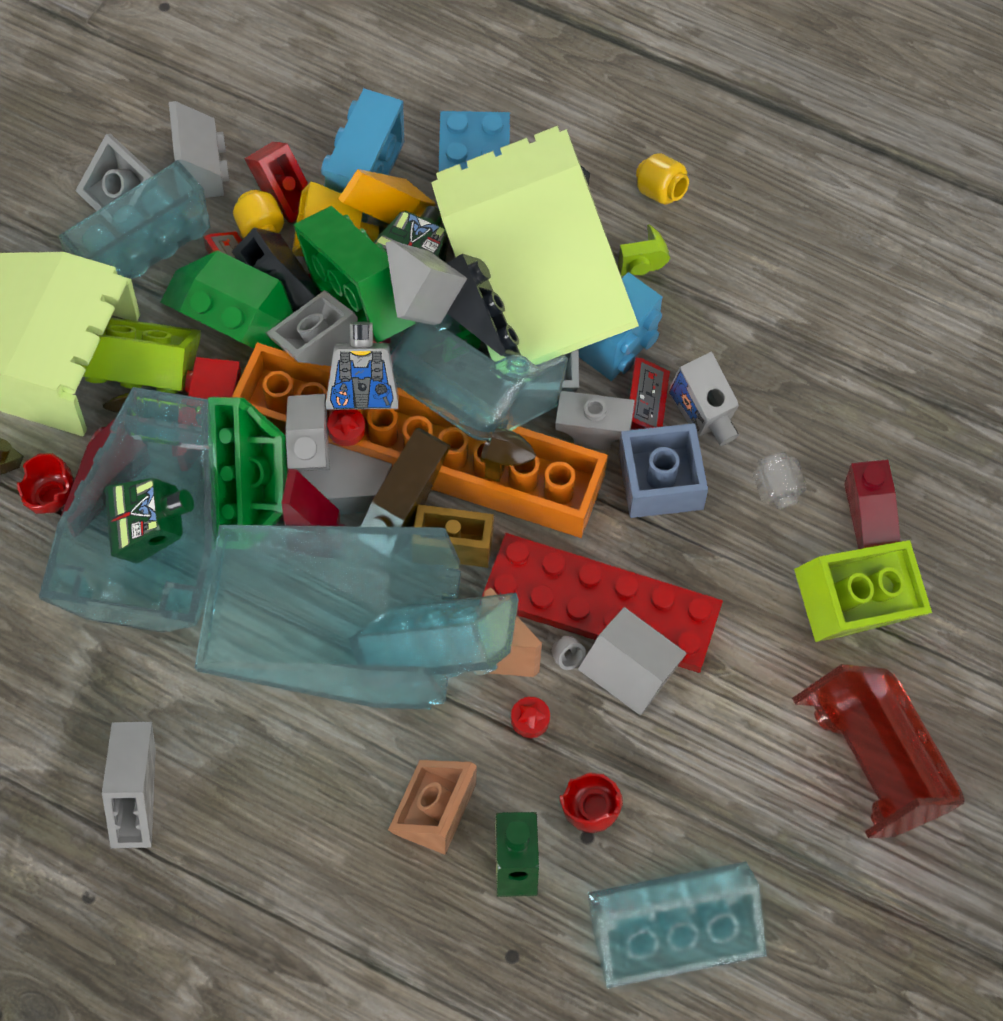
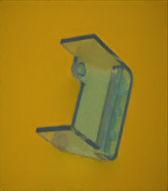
[390,314,568,441]

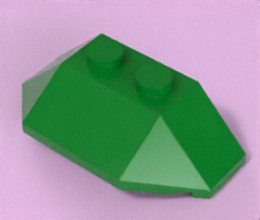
[160,250,293,351]
[208,396,287,551]

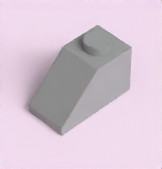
[286,394,330,472]

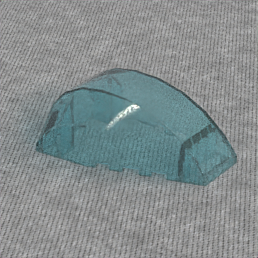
[39,387,218,633]

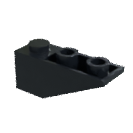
[232,227,320,313]
[447,254,522,359]

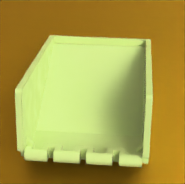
[431,126,639,379]
[0,252,140,436]

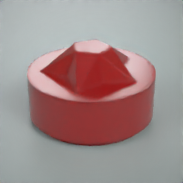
[327,409,366,446]
[511,697,550,738]

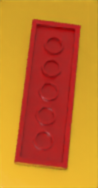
[481,533,723,673]

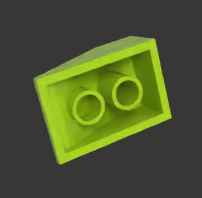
[794,540,932,642]

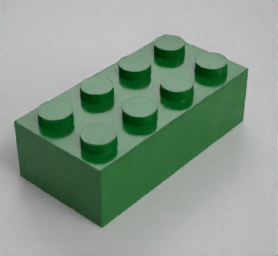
[293,206,416,343]

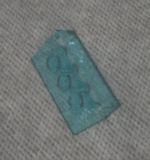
[349,593,519,684]
[588,861,767,988]

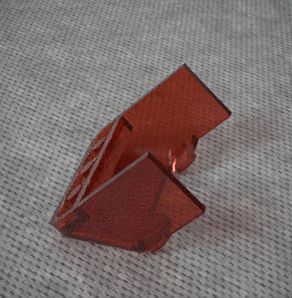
[792,664,964,838]

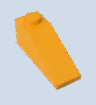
[338,169,436,224]

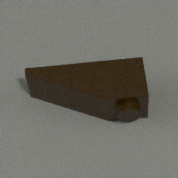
[358,427,451,553]

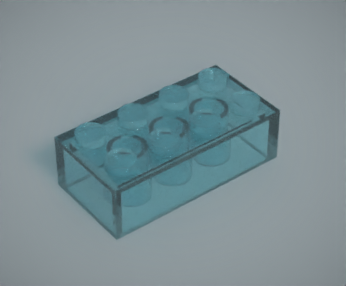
[59,160,211,279]

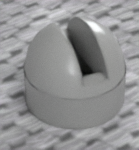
[551,636,586,670]

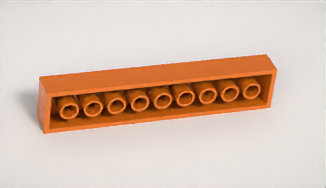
[232,342,608,538]

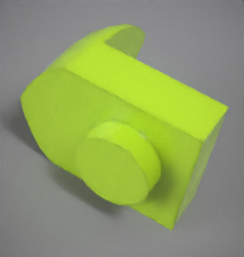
[618,224,671,276]

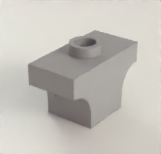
[555,391,635,451]

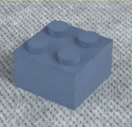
[618,423,708,518]

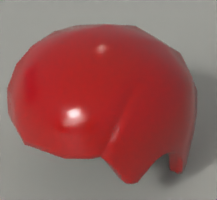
[17,453,74,514]
[559,773,623,833]

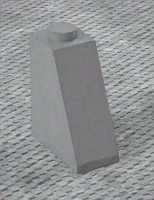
[300,443,392,514]
[102,722,156,848]

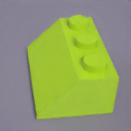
[76,318,201,394]

